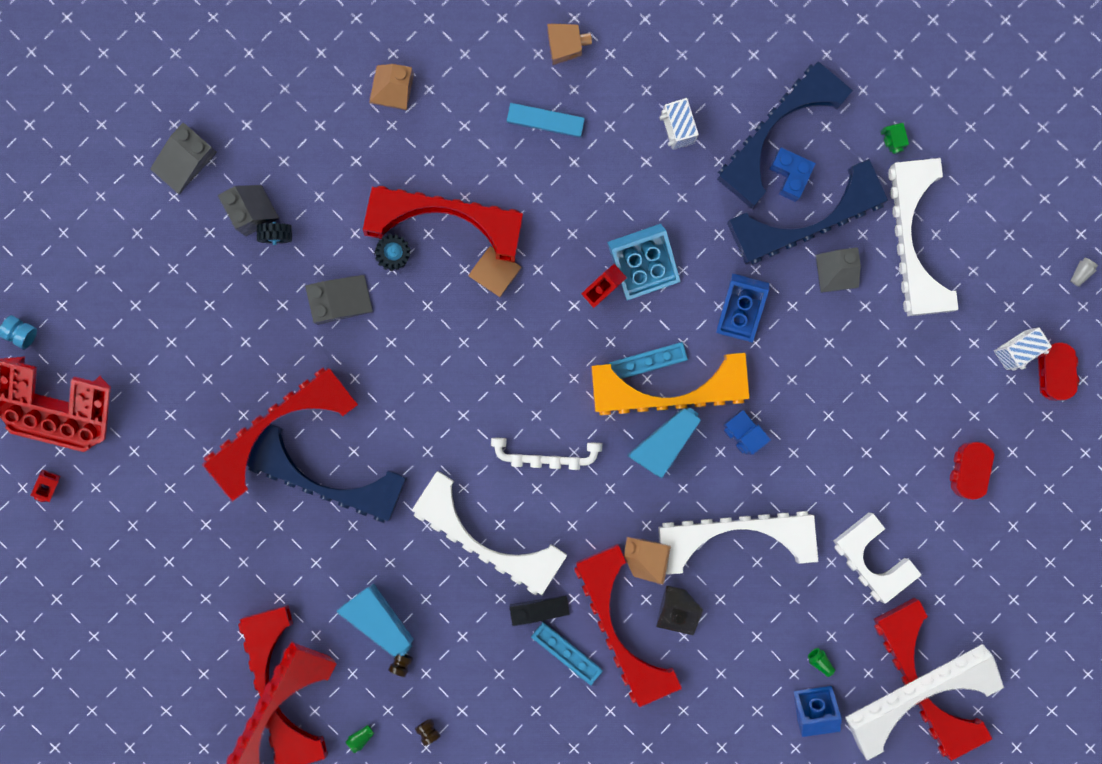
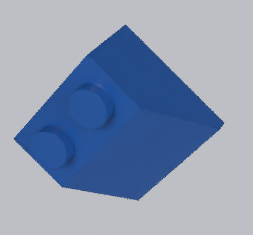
[794,686,842,737]

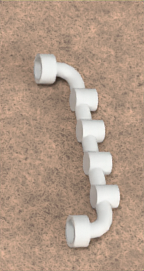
[491,438,602,470]

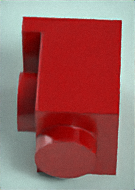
[30,470,60,502]

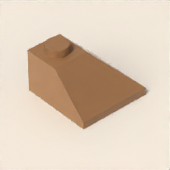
[369,64,414,110]
[624,537,671,585]

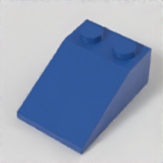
[716,273,769,343]

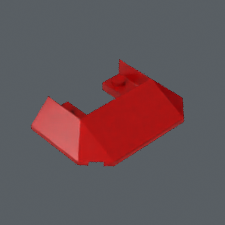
[0,356,111,452]

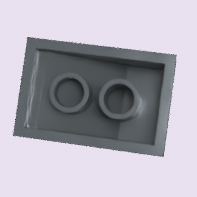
[150,123,217,194]
[305,275,373,325]

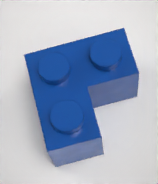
[769,148,816,202]
[723,410,770,455]

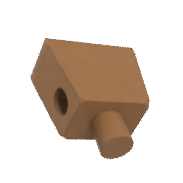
[547,24,592,65]

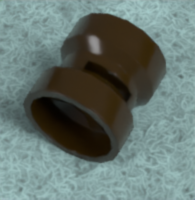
[388,654,413,677]
[415,719,441,746]

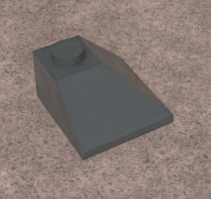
[815,247,861,293]

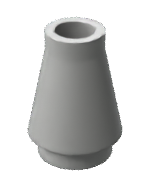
[1070,258,1098,287]

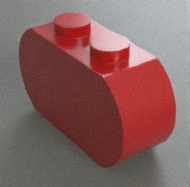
[1038,343,1079,401]
[950,442,994,500]

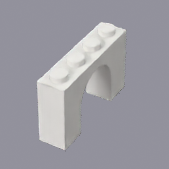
[833,513,921,604]

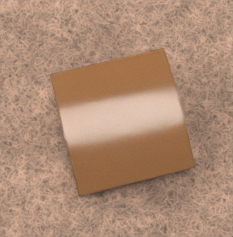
[468,246,522,298]

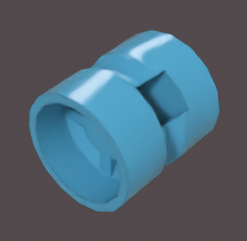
[0,315,37,350]

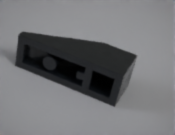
[509,595,570,626]

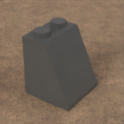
[218,185,279,236]

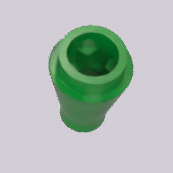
[807,648,835,677]
[345,725,375,753]

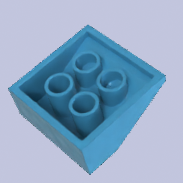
[607,224,681,300]

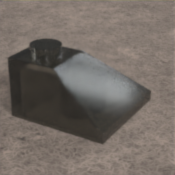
[656,586,703,635]

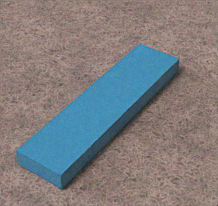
[507,103,585,138]
[609,342,688,379]
[531,622,603,686]

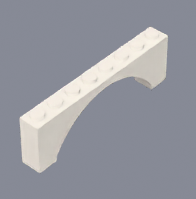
[888,158,958,316]
[412,471,567,595]
[658,511,818,574]
[845,644,1004,760]

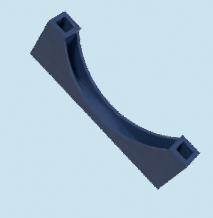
[717,61,853,209]
[727,159,888,265]
[246,424,407,523]

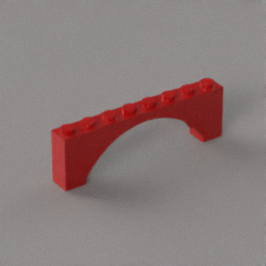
[363,186,523,262]
[203,367,358,502]
[574,544,682,708]
[874,598,992,761]
[239,605,328,764]
[227,642,337,764]

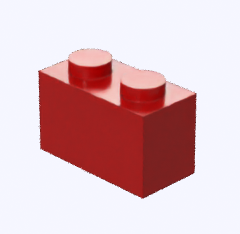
[581,264,627,308]

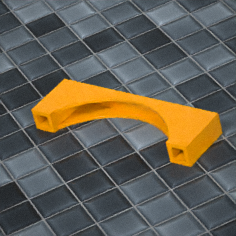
[591,353,749,415]

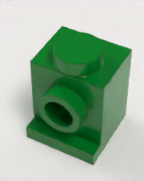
[880,122,909,154]

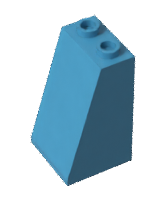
[627,408,701,478]
[337,583,414,657]

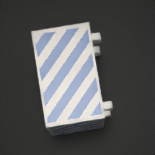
[659,98,699,150]
[994,327,1052,371]

